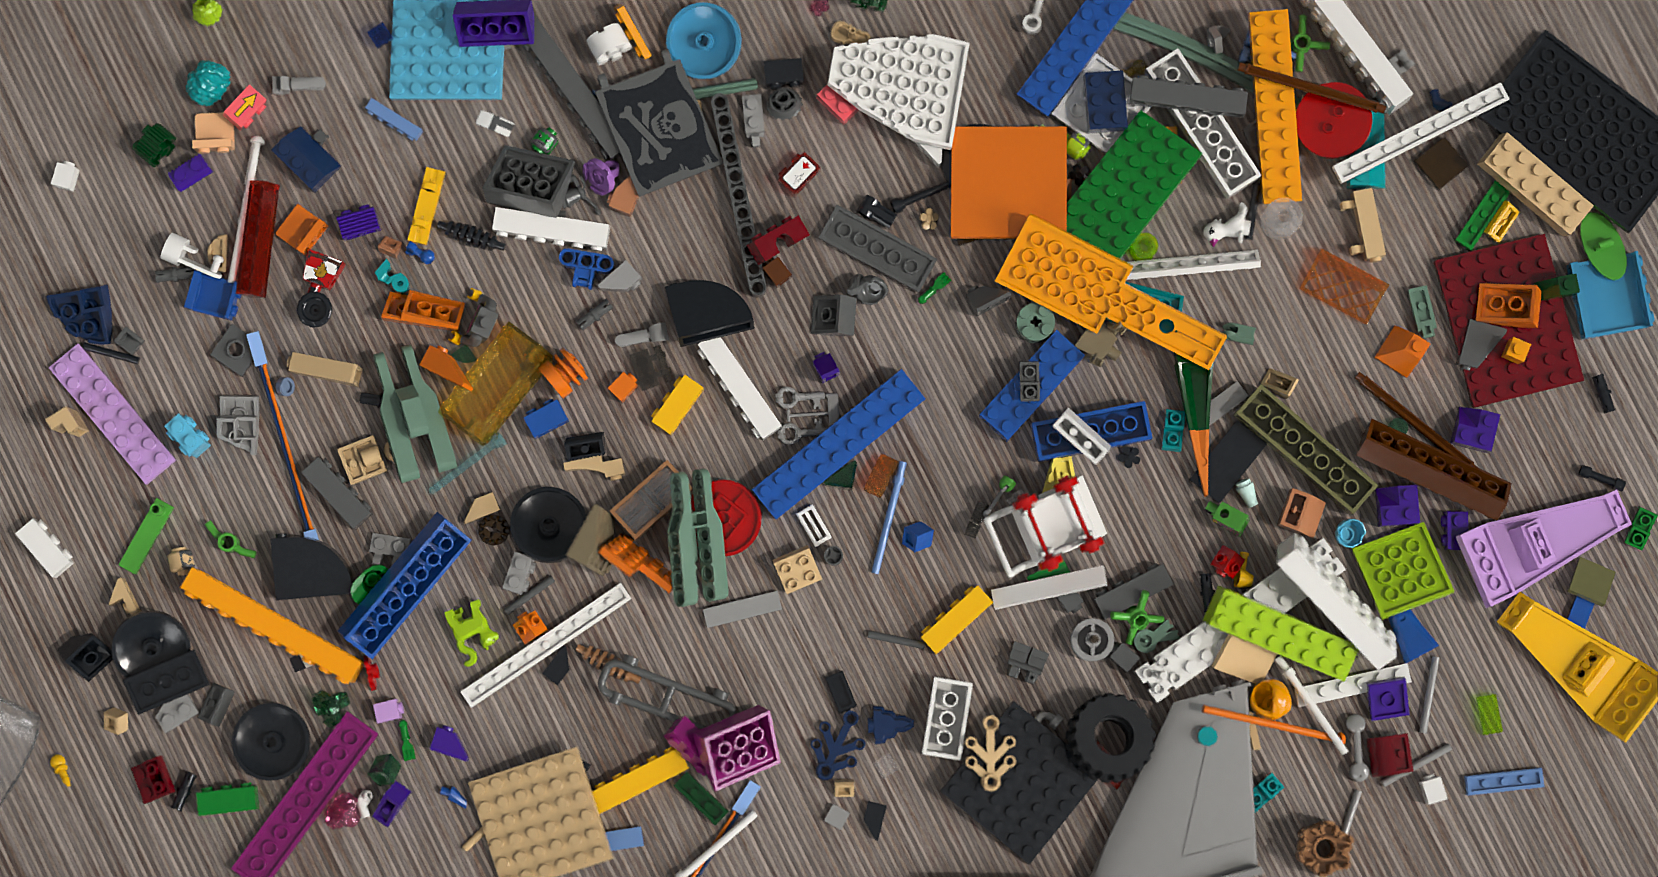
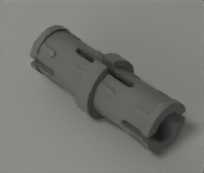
[155,267,195,283]
[576,298,613,331]

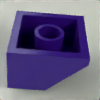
[1450,407,1501,453]
[1375,485,1420,527]

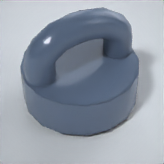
[276,377,295,396]

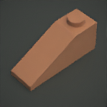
[607,176,639,217]

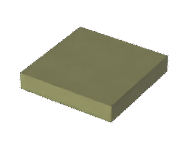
[1567,557,1616,607]

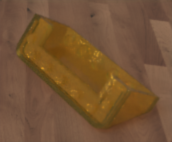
[438,321,553,446]

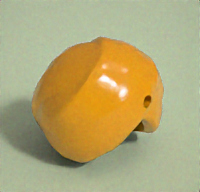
[1249,679,1291,721]

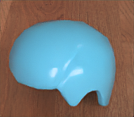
[1335,519,1366,548]

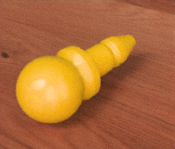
[50,754,70,787]

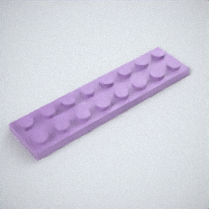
[49,343,176,485]

